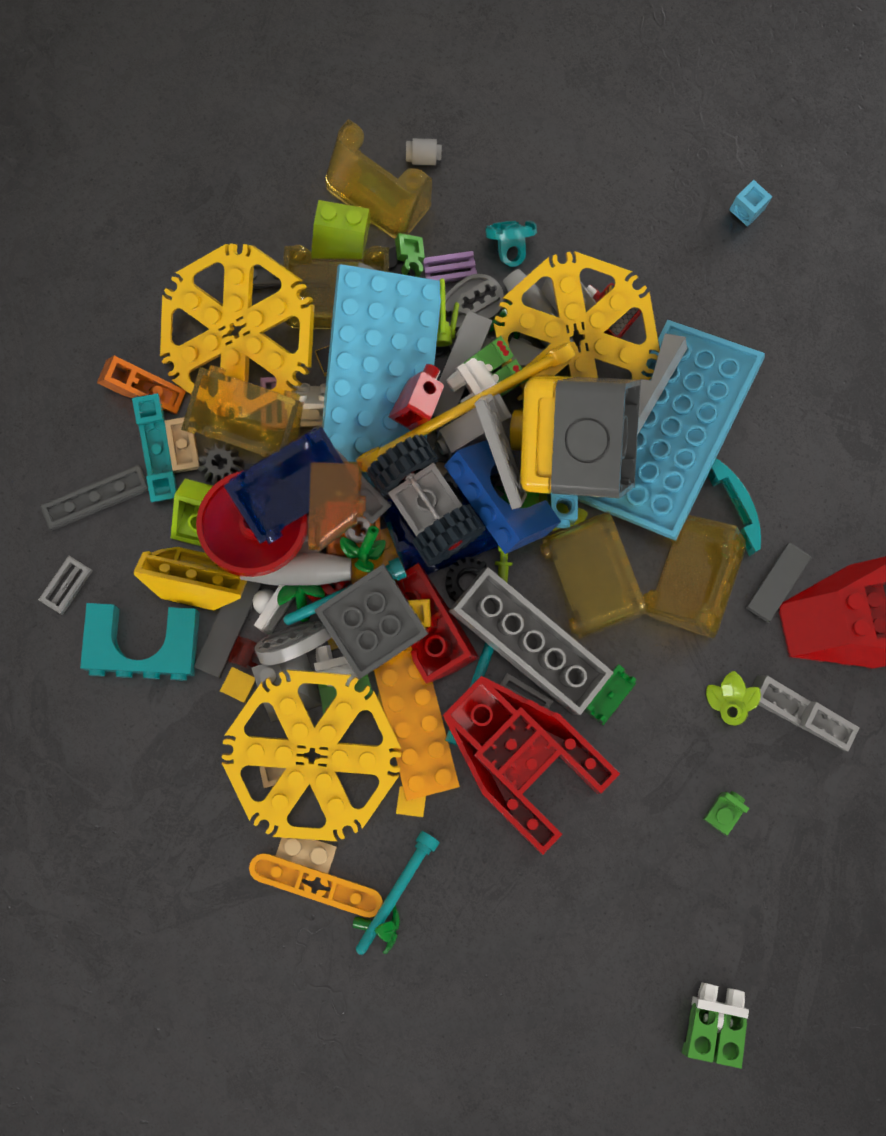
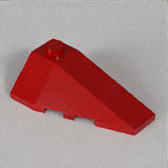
[397,563,479,684]

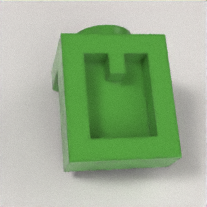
[703,791,749,836]

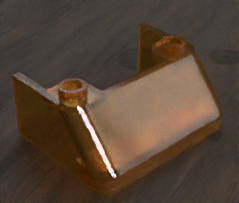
[308,460,366,551]

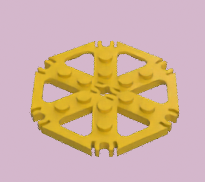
[160,243,315,417]
[493,251,660,404]
[222,669,401,841]

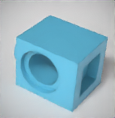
[729,180,772,227]
[547,493,578,528]

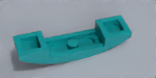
[132,393,177,503]
[707,458,761,556]

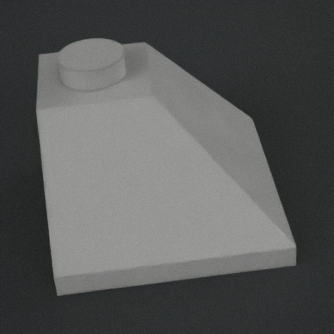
[252,653,322,722]

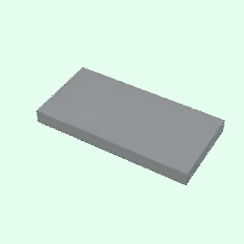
[474,394,527,510]

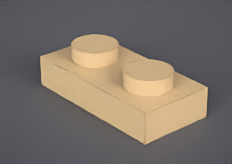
[165,416,200,473]
[275,838,337,874]

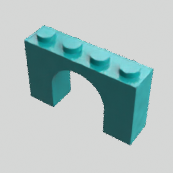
[80,603,200,681]

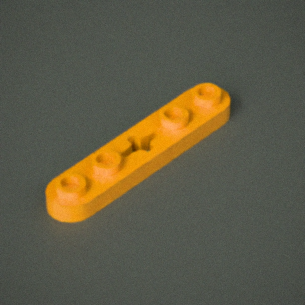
[249,853,383,918]

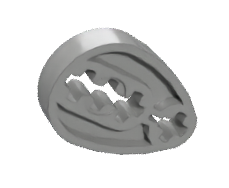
[439,274,504,332]
[255,621,332,665]

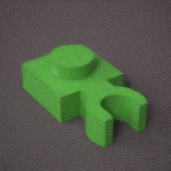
[395,233,425,277]

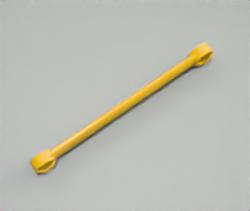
[355,342,576,472]

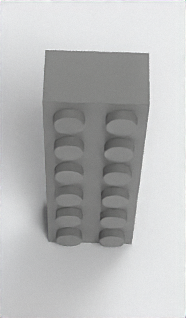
[448,567,614,715]

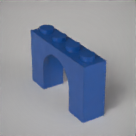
[444,440,561,554]

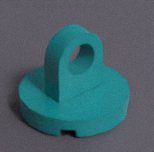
[485,221,537,267]

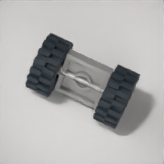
[367,434,485,566]

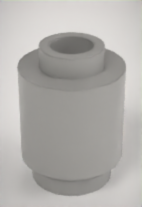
[406,138,442,165]

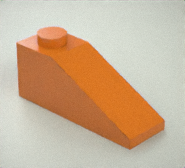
[97,355,186,414]

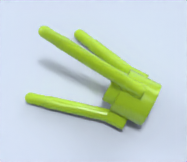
[436,278,459,347]

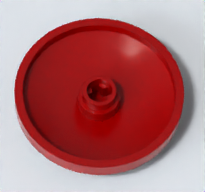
[196,470,308,577]

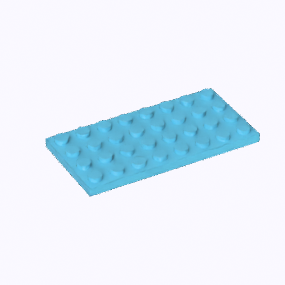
[316,264,441,488]
[578,320,765,541]

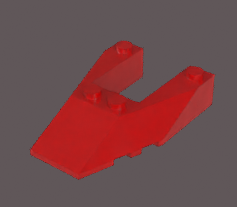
[778,556,886,669]
[443,676,620,855]

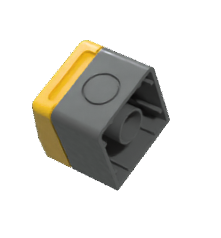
[510,375,641,498]

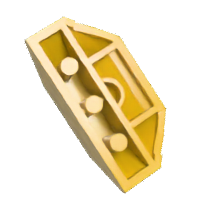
[134,547,247,611]

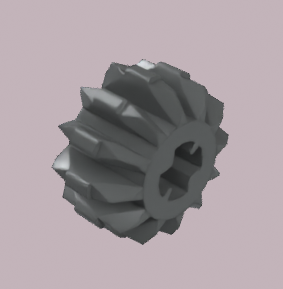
[198,443,244,486]

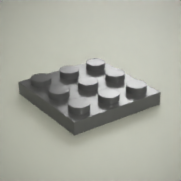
[315,564,429,679]

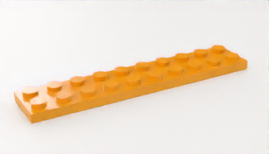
[345,527,460,801]

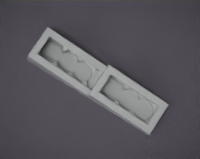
[432,311,493,423]
[638,333,687,434]
[752,675,859,751]

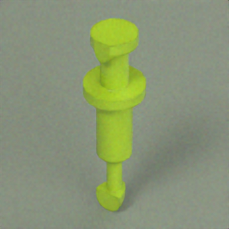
[495,545,513,583]

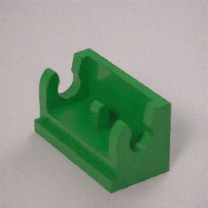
[584,664,636,726]

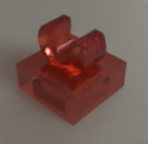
[227,636,258,668]

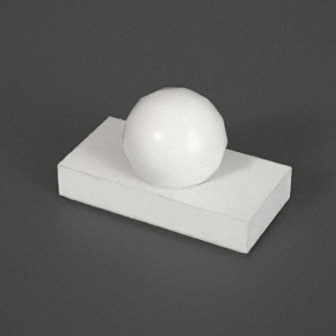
[252,585,295,635]

